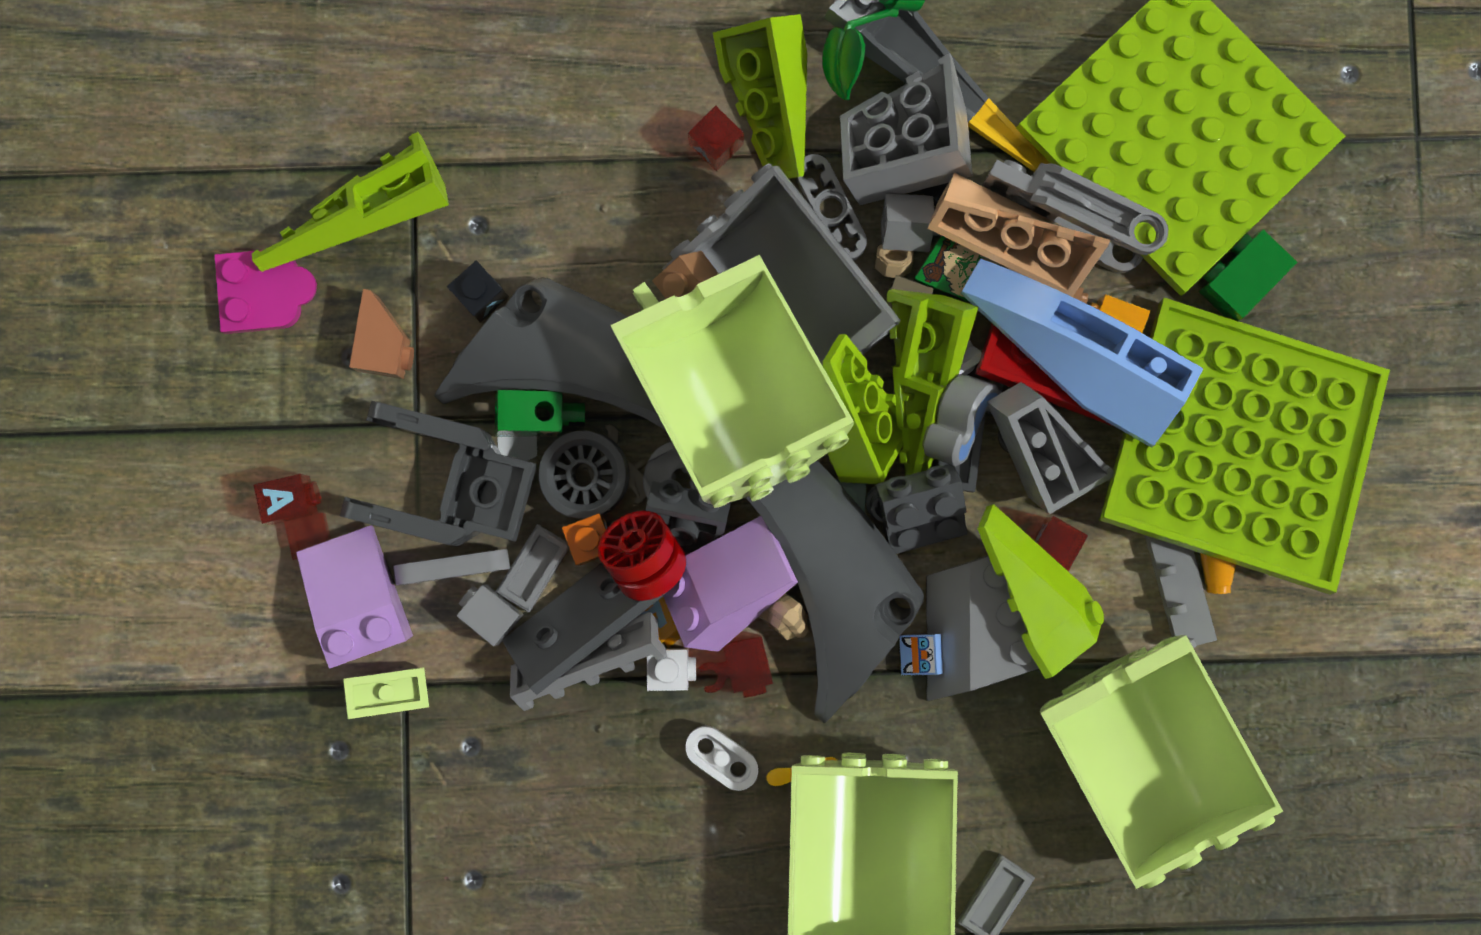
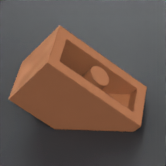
[349,289,414,379]

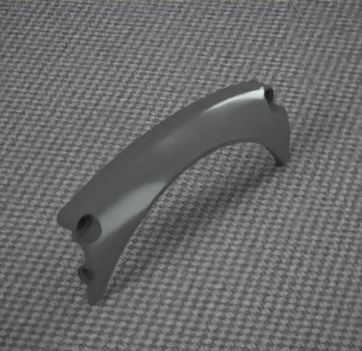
[434,277,924,723]

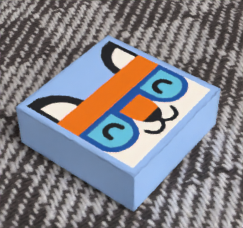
[899,634,943,675]

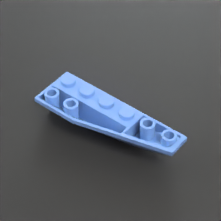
[960,258,1203,448]

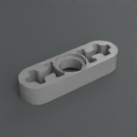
[796,154,867,261]
[393,549,510,586]

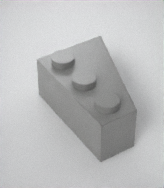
[987,382,1114,515]

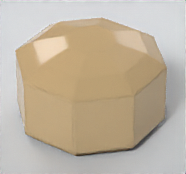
[875,244,914,278]

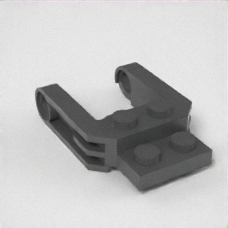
[340,401,537,547]

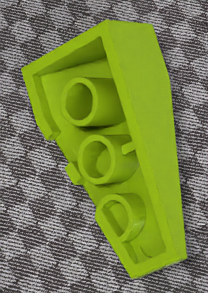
[713,14,808,179]
[822,334,903,484]
[977,504,1104,679]

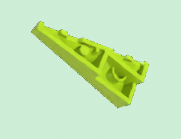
[252,131,449,272]
[887,289,978,476]

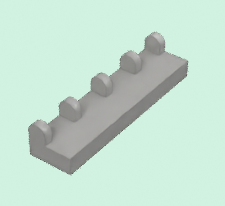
[1145,535,1217,648]
[510,612,667,711]

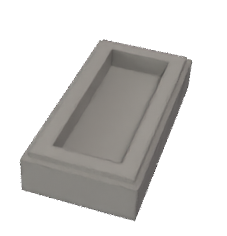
[495,524,569,612]
[956,854,1035,935]

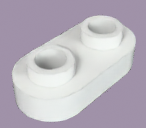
[686,726,758,791]

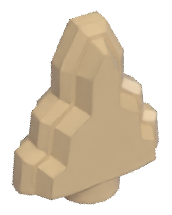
[759,594,809,640]

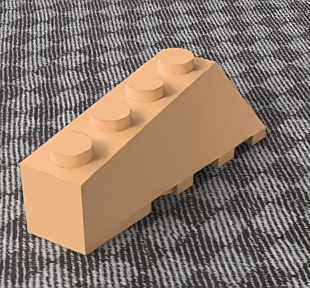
[927,172,1110,297]

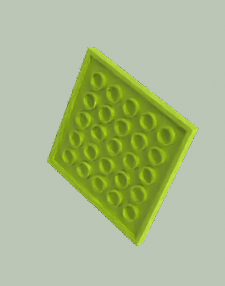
[1016,0,1346,296]
[1100,298,1390,595]

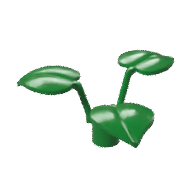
[822,0,925,100]

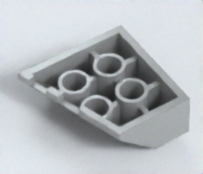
[840,53,973,205]
[926,555,1039,701]

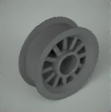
[539,431,630,519]

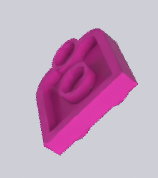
[215,250,317,334]

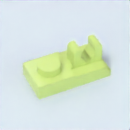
[343,667,429,719]

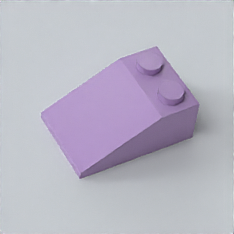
[663,516,798,652]
[296,525,413,669]

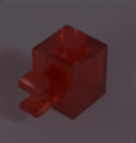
[699,635,773,698]

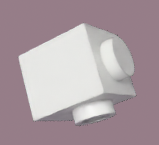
[647,648,696,691]

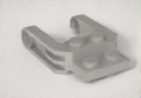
[982,160,1168,273]

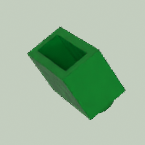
[1198,229,1298,321]

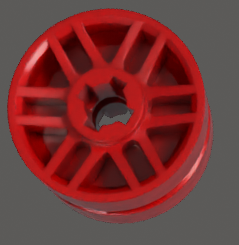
[598,511,686,601]

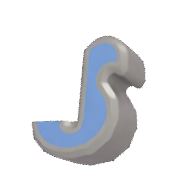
[922,375,1001,467]

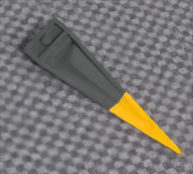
[824,0,1050,172]

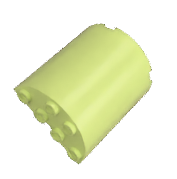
[610,255,854,508]
[1040,635,1283,889]
[788,752,958,935]

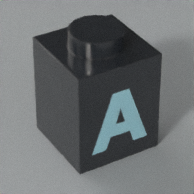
[447,260,509,322]

